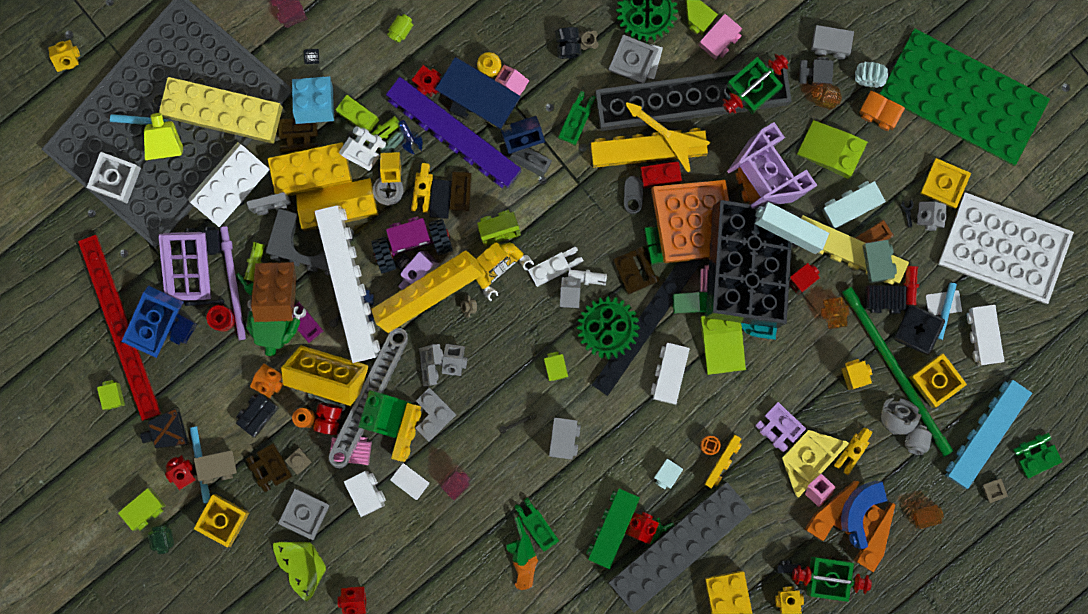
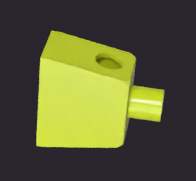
[144,113,183,160]

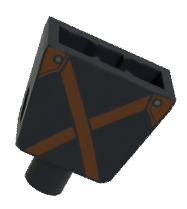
[140,409,189,448]

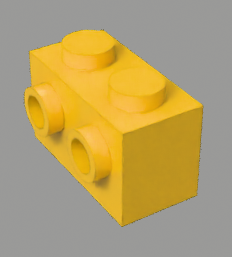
[841,359,872,390]

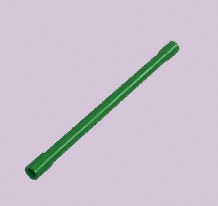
[842,287,953,457]

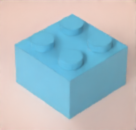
[292,76,334,124]

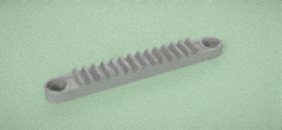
[329,328,408,468]

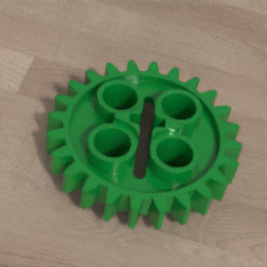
[616,0,678,43]
[577,297,640,359]

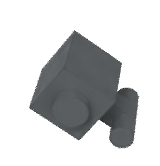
[799,57,833,87]

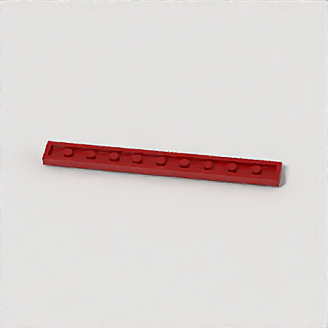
[78,235,161,421]

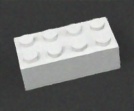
[187,142,270,227]

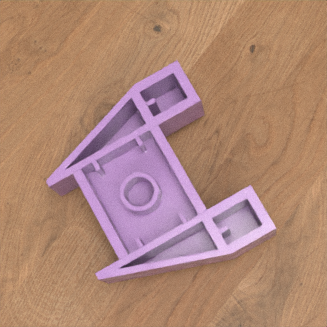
[727,122,817,208]

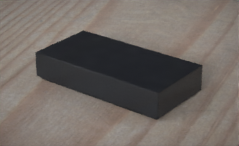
[429,179,452,219]

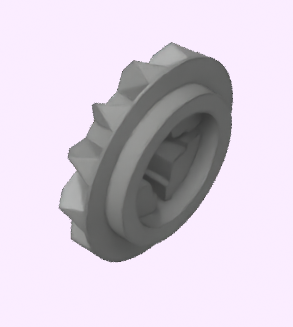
[373,177,404,206]

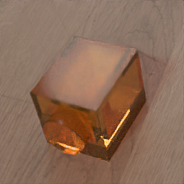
[912,504,944,529]

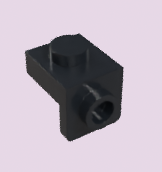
[776,560,805,584]

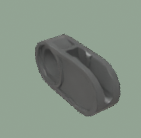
[624,176,643,214]

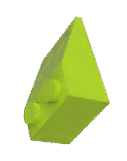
[797,120,868,179]
[477,210,521,247]
[700,316,746,375]

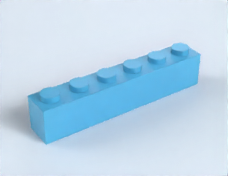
[945,380,1032,489]

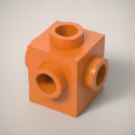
[250,364,283,398]

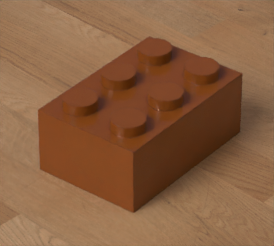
[251,262,297,322]

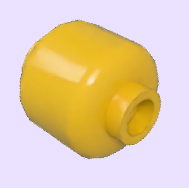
[477,52,502,79]

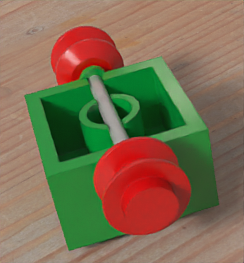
[722,54,789,114]
[792,556,872,602]

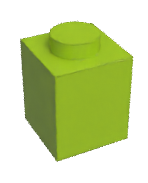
[544,352,568,382]
[97,380,125,410]

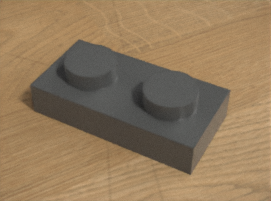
[509,148,552,177]

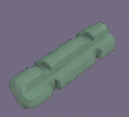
[379,124,411,153]

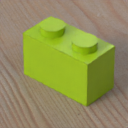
[336,95,379,133]
[118,488,166,531]

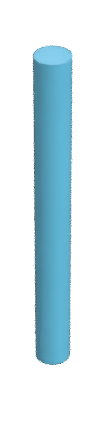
[189,427,210,504]

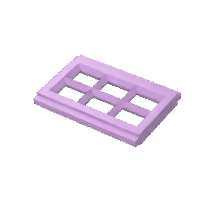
[159,232,211,300]

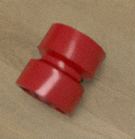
[206,305,235,332]
[313,403,343,435]

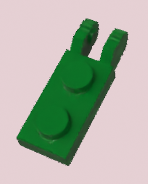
[558,91,596,146]
[514,497,559,552]

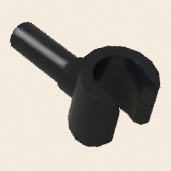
[901,200,914,228]

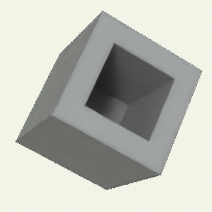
[560,276,581,308]

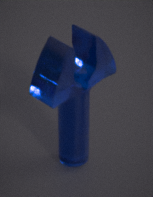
[398,120,423,155]

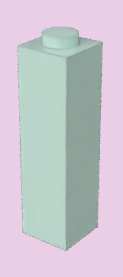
[755,202,829,254]

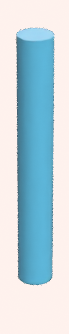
[110,114,168,125]
[938,282,957,340]

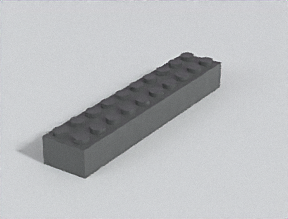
[595,66,791,131]

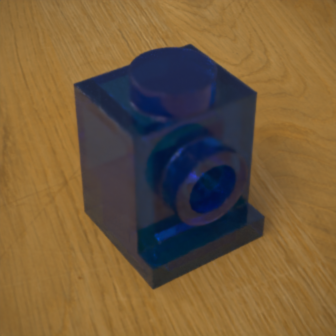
[169,314,198,345]

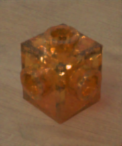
[821,297,849,329]

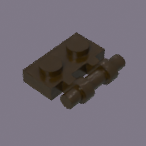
[278,118,319,154]
[246,443,293,493]

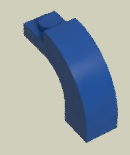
[841,480,887,549]

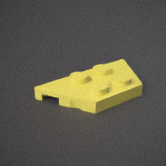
[782,430,849,498]

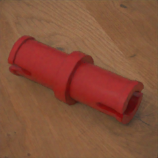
[903,266,919,305]

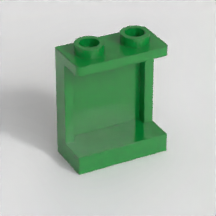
[358,390,411,438]

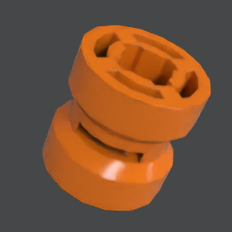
[700,436,721,455]

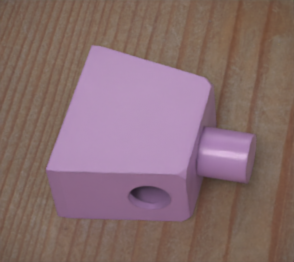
[398,251,440,290]

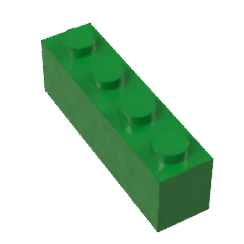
[586,488,640,569]

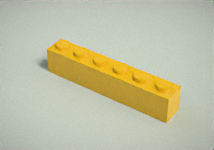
[591,128,708,168]
[371,250,483,333]

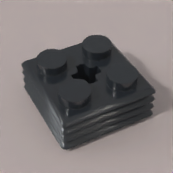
[894,305,945,355]

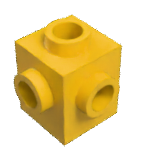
[49,40,80,72]
[775,586,804,614]

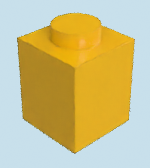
[380,152,401,183]

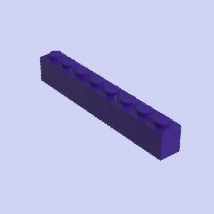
[386,77,522,189]

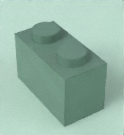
[862,240,897,283]

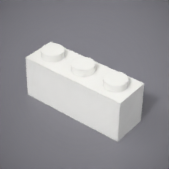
[967,305,1004,366]
[650,343,690,405]

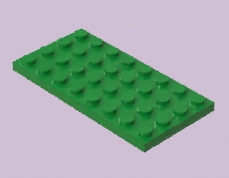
[880,28,1050,166]

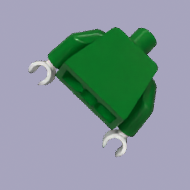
[246,300,306,356]

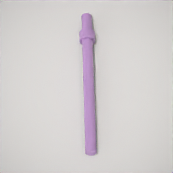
[220,226,246,340]

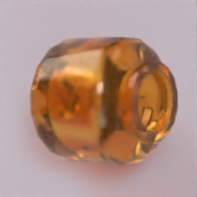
[812,83,842,110]

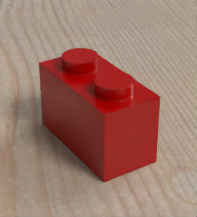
[640,162,682,189]
[789,263,820,295]

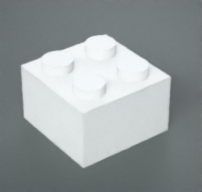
[87,152,141,203]
[344,471,386,517]

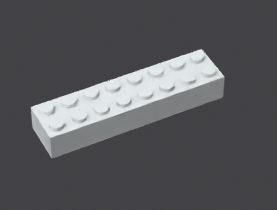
[315,205,380,363]

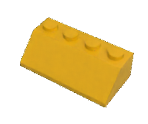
[296,178,379,232]
[281,345,368,406]

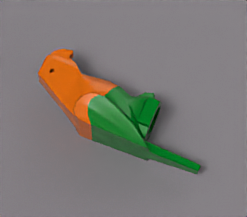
[506,517,538,590]

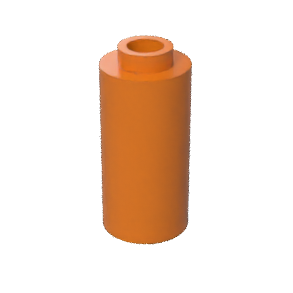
[292,408,316,428]

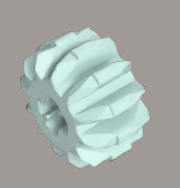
[855,62,888,87]

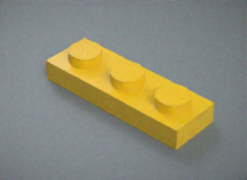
[391,403,421,462]
[704,435,742,488]

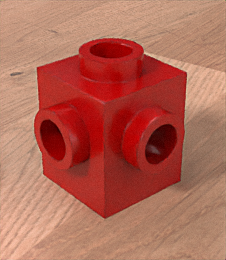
[412,65,441,97]
[165,455,196,490]
[625,512,659,544]
[337,587,367,614]

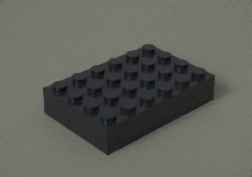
[705,200,793,328]

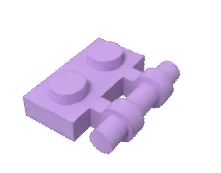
[755,402,806,452]

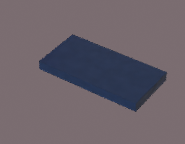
[435,57,521,130]

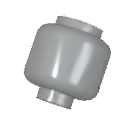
[905,425,932,455]

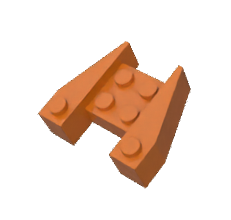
[805,481,895,572]

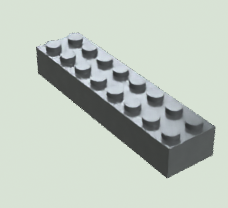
[608,482,752,613]

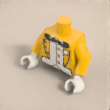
[476,242,534,301]

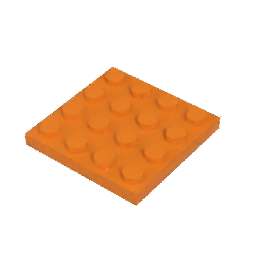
[651,180,729,263]

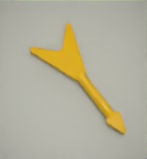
[625,103,710,172]

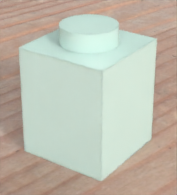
[654,459,683,489]

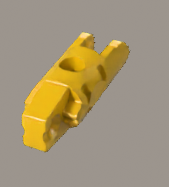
[411,163,433,213]
[834,428,873,475]

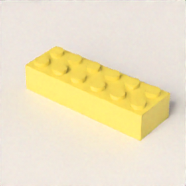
[159,77,283,144]

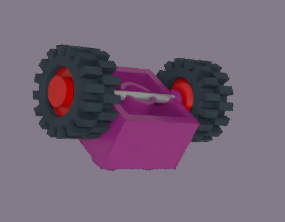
[371,216,453,274]

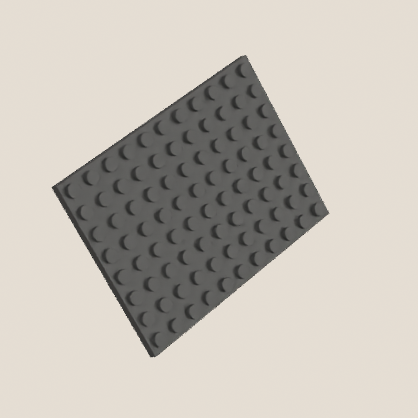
[42,0,292,249]

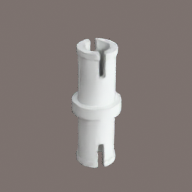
[568,269,607,286]

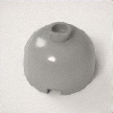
[881,398,921,435]

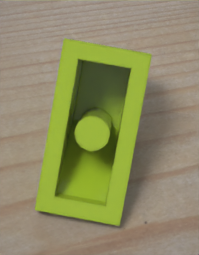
[685,0,718,35]

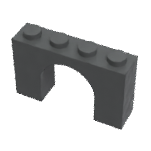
[266,209,354,276]

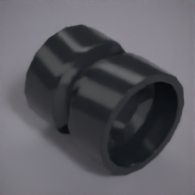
[555,27,582,59]

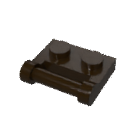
[613,246,660,295]

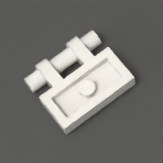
[339,126,386,171]

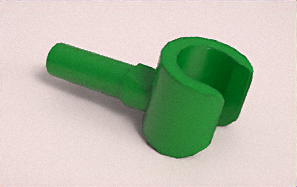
[236,273,254,295]

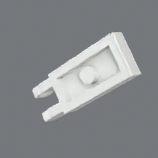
[528,247,583,287]

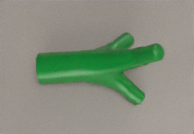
[650,518,674,545]

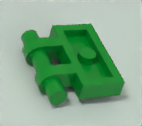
[1013,433,1063,479]

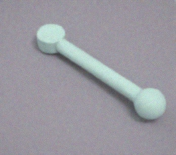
[308,393,346,411]

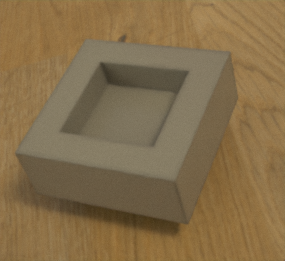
[285,448,312,475]
[982,478,1008,503]

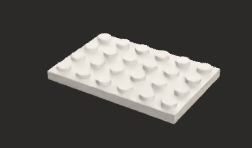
[938,193,1074,304]

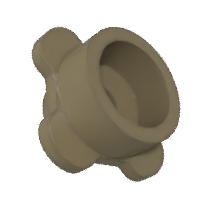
[579,30,599,50]
[460,295,477,318]

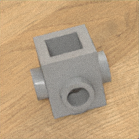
[917,202,946,231]
[439,344,467,376]

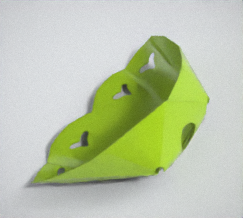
[273,542,326,601]

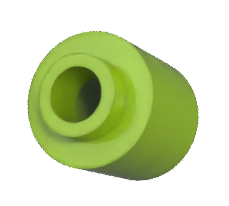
[387,14,414,43]

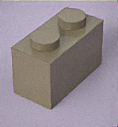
[193,451,237,484]

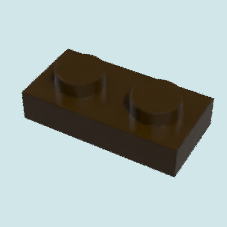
[450,172,472,212]

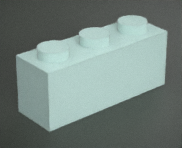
[822,181,886,229]

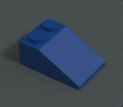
[121,286,183,358]

